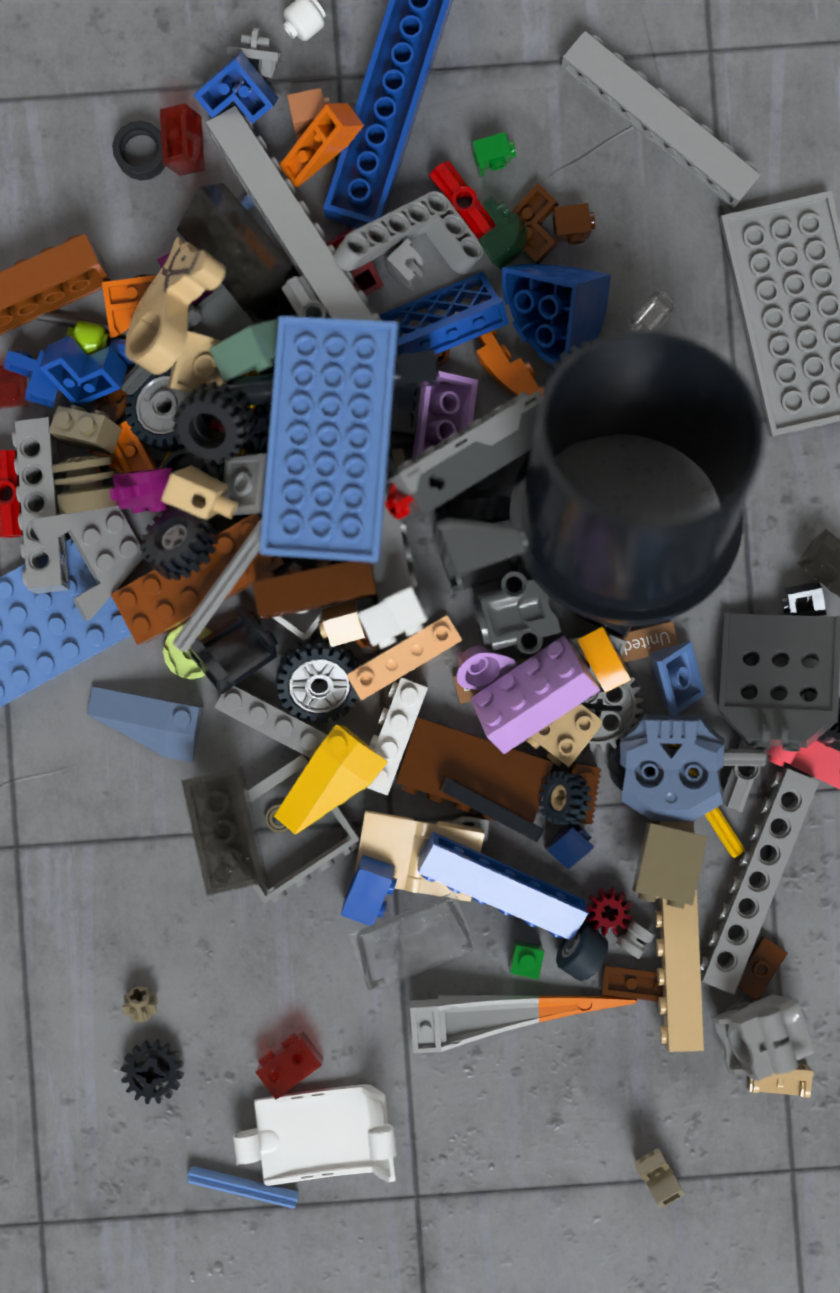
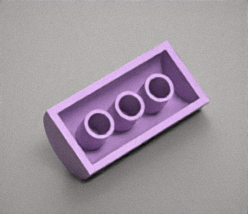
[411,371,478,493]

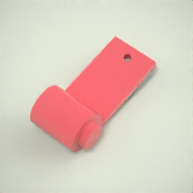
[766,740,840,790]

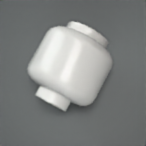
[283,0,326,41]

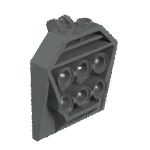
[719,613,840,752]

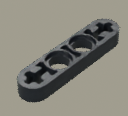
[438,776,544,842]

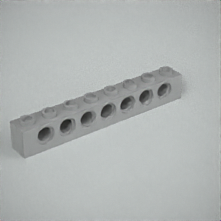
[700,767,820,995]

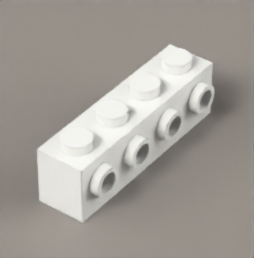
[367,677,428,796]

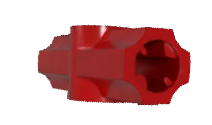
[429,160,499,244]
[0,450,23,538]

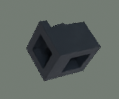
[781,580,827,616]

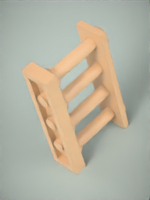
[346,615,462,700]

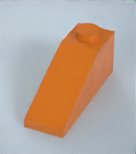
[280,103,364,188]

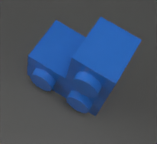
[193,51,278,124]
[39,335,128,406]

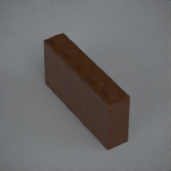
[396,717,554,823]

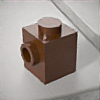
[552,203,595,245]

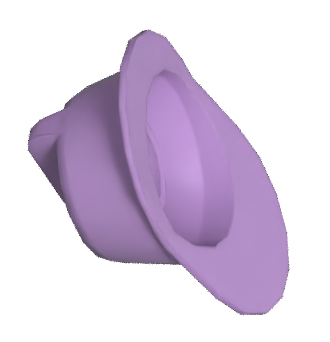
[456,645,518,691]

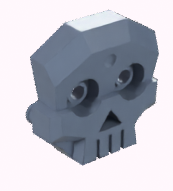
[620,714,724,822]

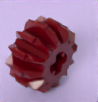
[585,887,633,936]

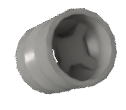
[616,919,655,959]

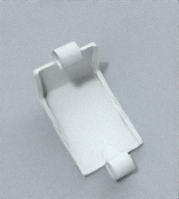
[233,1084,397,1186]

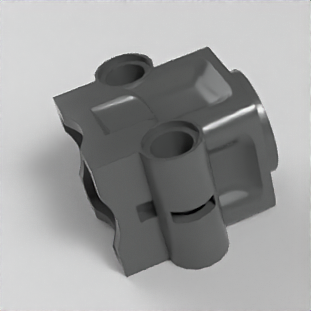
[473,571,561,654]

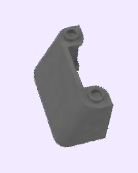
[435,518,528,594]

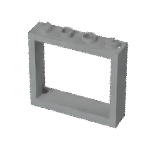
[207,754,361,904]

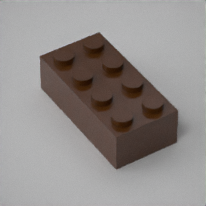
[252,560,378,619]

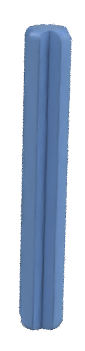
[187,1166,299,1209]

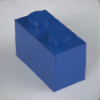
[341,855,397,927]

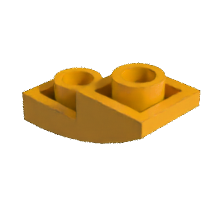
[577,627,632,693]

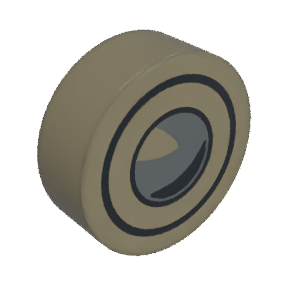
[265,804,288,833]

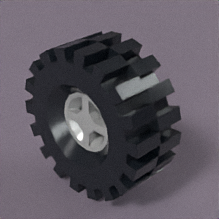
[140,506,218,581]

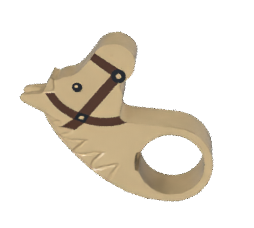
[125,237,225,375]

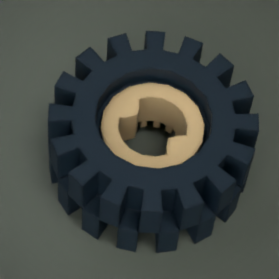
[539,771,592,826]

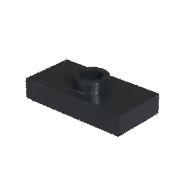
[390,387,421,437]

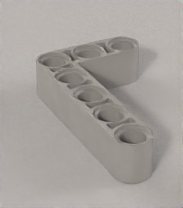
[334,191,484,274]

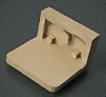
[525,704,602,767]

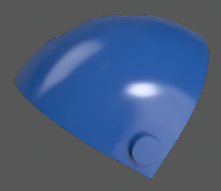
[502,264,611,364]

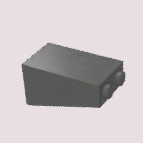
[191,284,275,408]

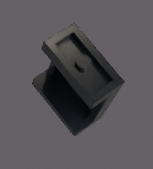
[188,605,278,695]

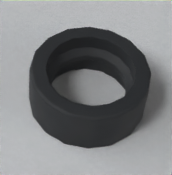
[112,121,169,180]

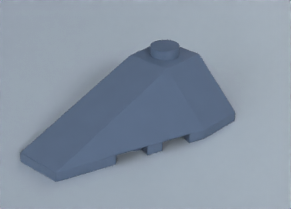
[87,686,204,762]

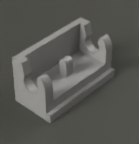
[387,238,423,295]

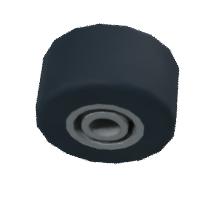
[556,924,608,981]

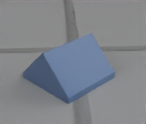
[648,641,705,715]

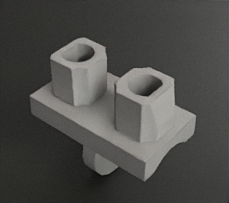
[227,27,282,78]

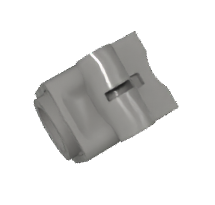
[711,995,814,1081]

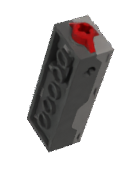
[385,391,542,525]

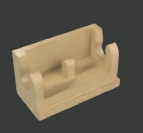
[748,1063,814,1098]

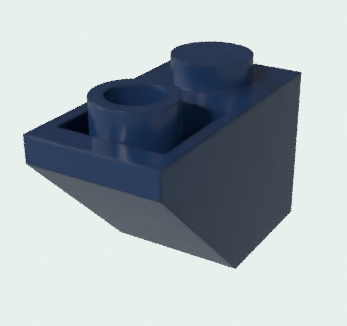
[545,824,594,869]

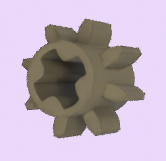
[122,986,159,1022]

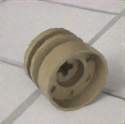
[51,455,118,514]

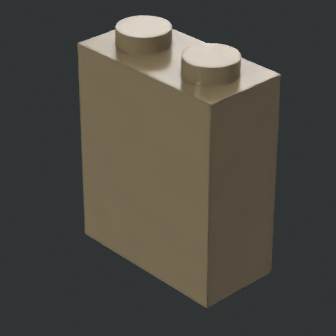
[632,822,708,909]

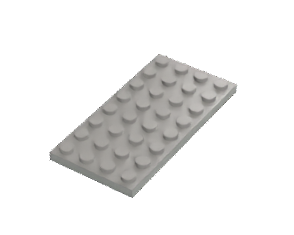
[719,190,840,437]

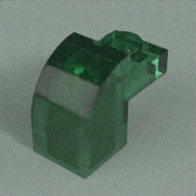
[478,196,528,269]

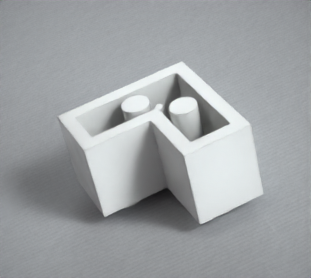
[358,587,427,649]

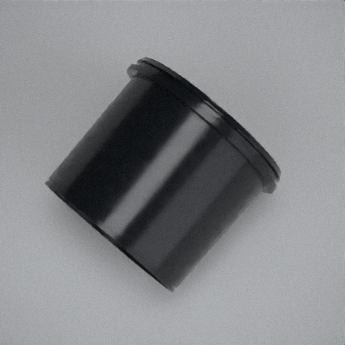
[510,331,764,626]

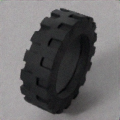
[435,496,511,523]

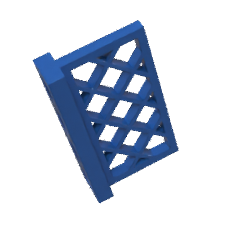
[379,272,509,357]

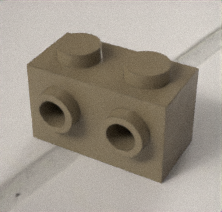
[48,405,122,455]

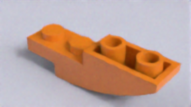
[475,330,544,398]

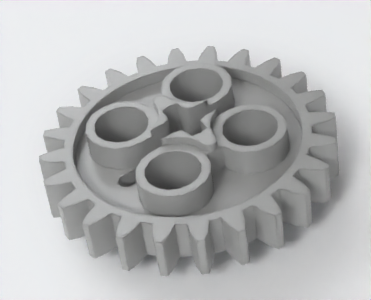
[584,663,644,752]

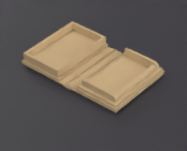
[354,810,484,902]

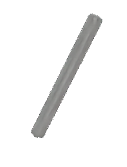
[173,517,263,652]

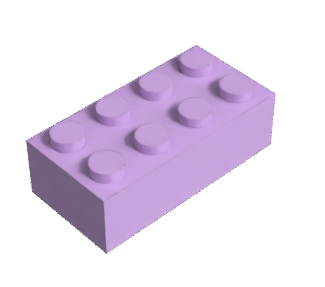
[470,635,600,754]

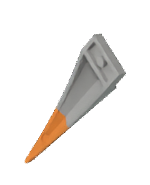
[410,995,637,1054]

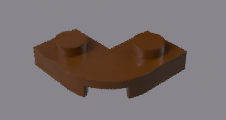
[511,183,559,264]

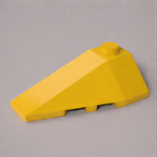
[274,724,389,835]

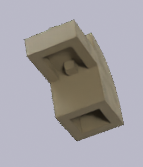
[634,1148,686,1209]

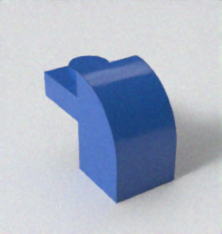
[4,350,59,409]

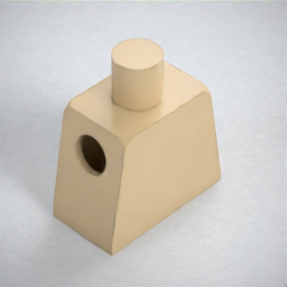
[162,465,238,519]

